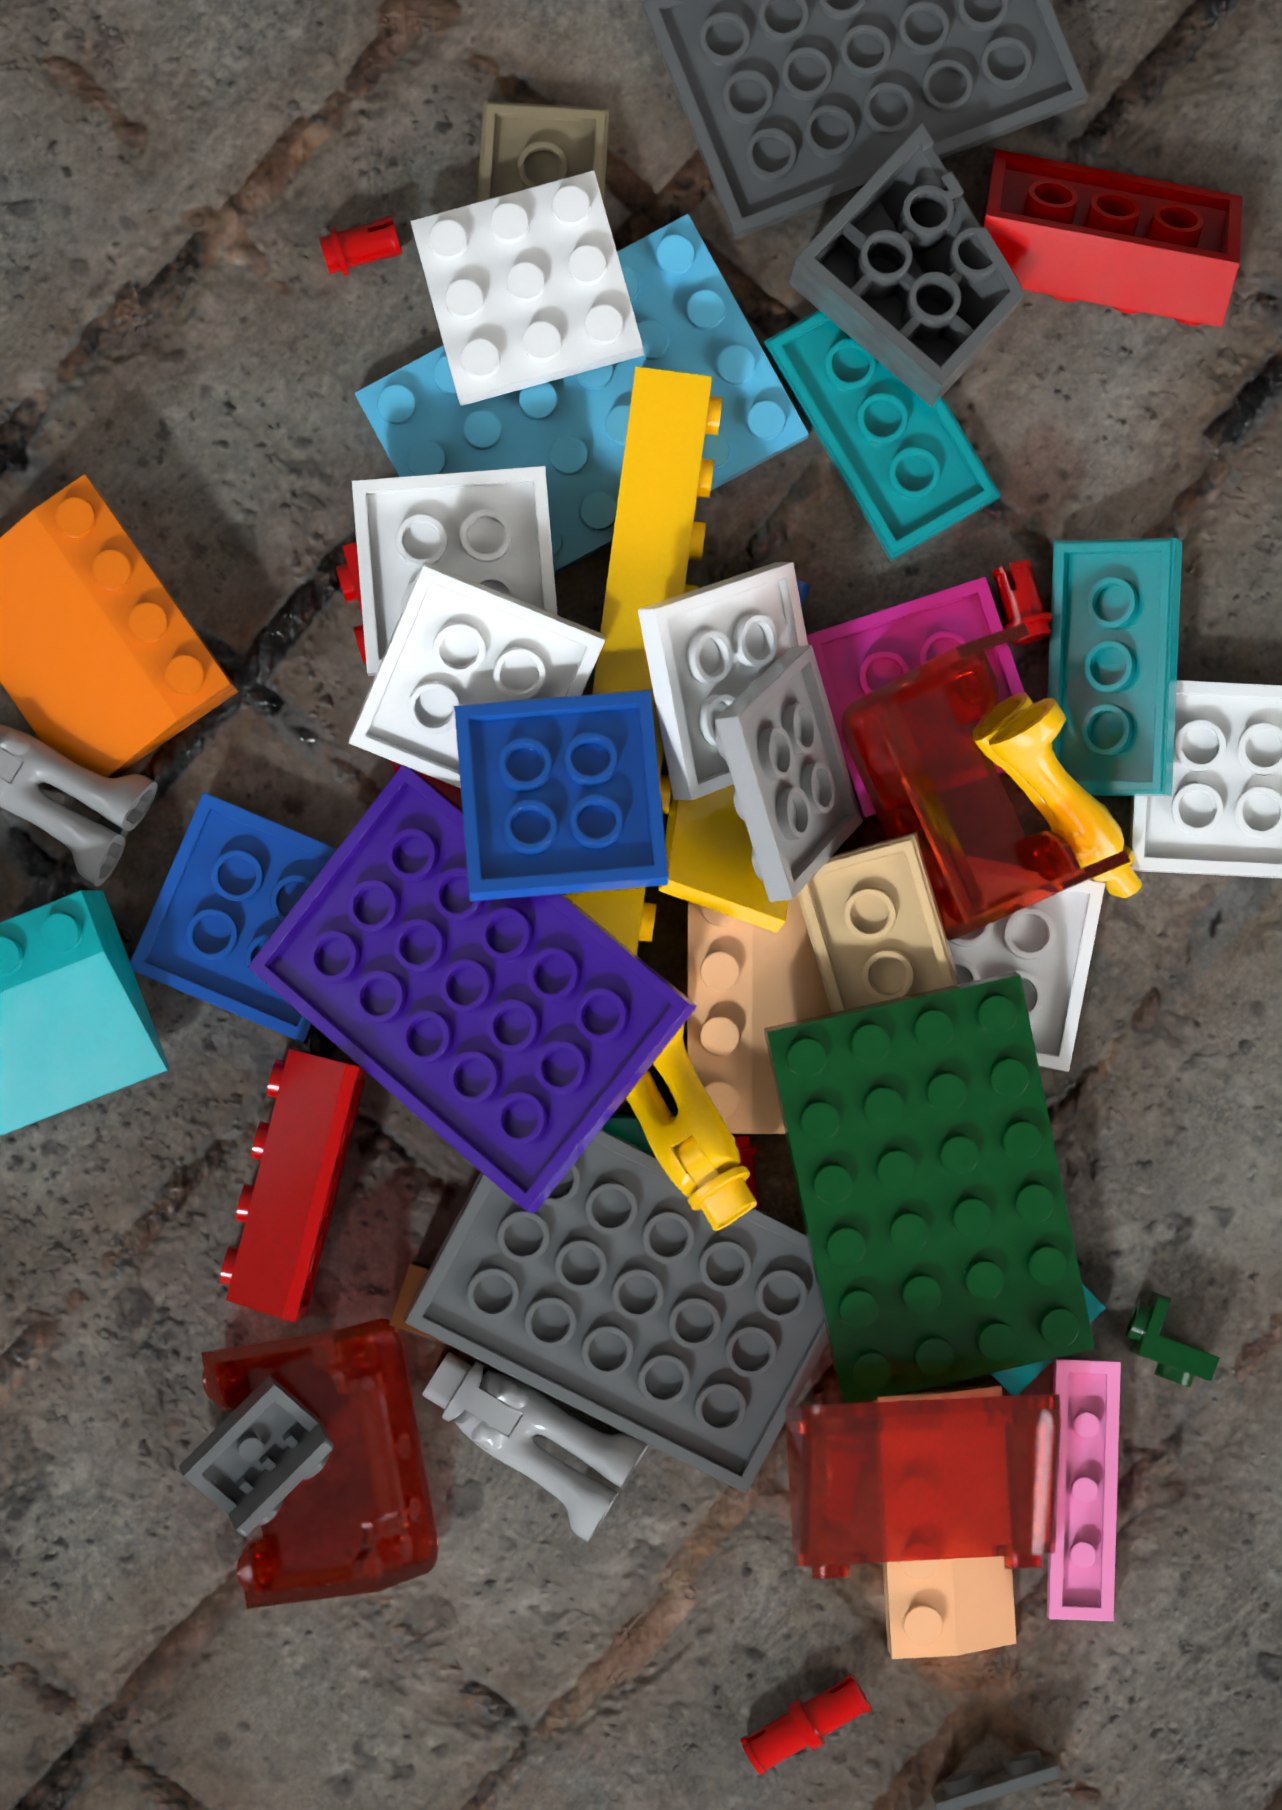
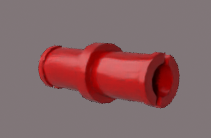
[740,1673,872,1775]

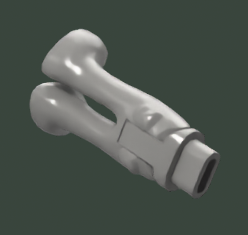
[0,724,157,886]
[422,1352,649,1542]

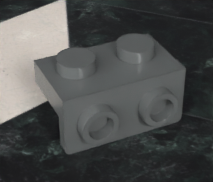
[179,1375,334,1537]

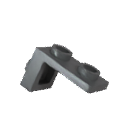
[931,1750,1063,1810]

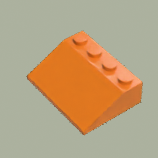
[0,474,239,778]

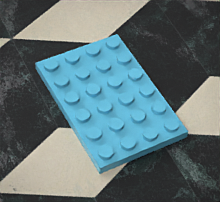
[354,214,809,575]

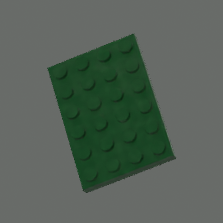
[764,972,1095,1407]

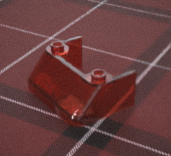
[841,623,1131,940]

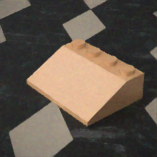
[687,895,832,1134]

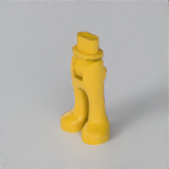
[972,693,1142,898]
[626,1023,757,1231]

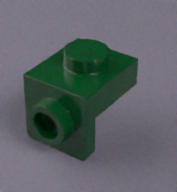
[1126,1291,1220,1388]

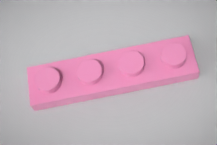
[1047,1358,1121,1621]

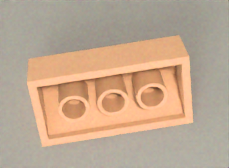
[874,1385,1016,1659]

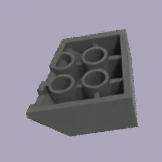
[789,123,1026,407]

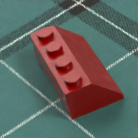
[980,149,1243,327]
[219,1049,368,1322]

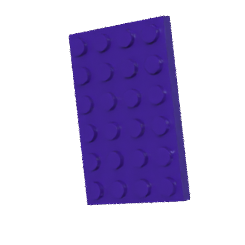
[248,765,697,1213]

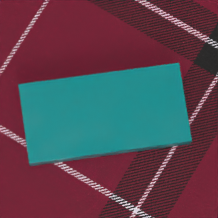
[763,310,1001,562]
[1047,538,1183,796]

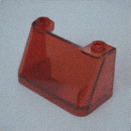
[201,1318,439,1609]
[785,1394,1061,1579]

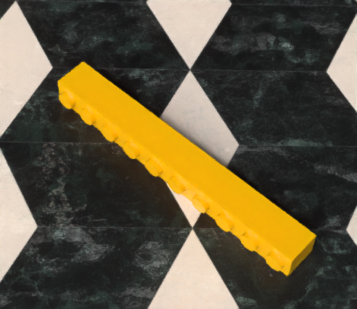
[565,367,723,955]

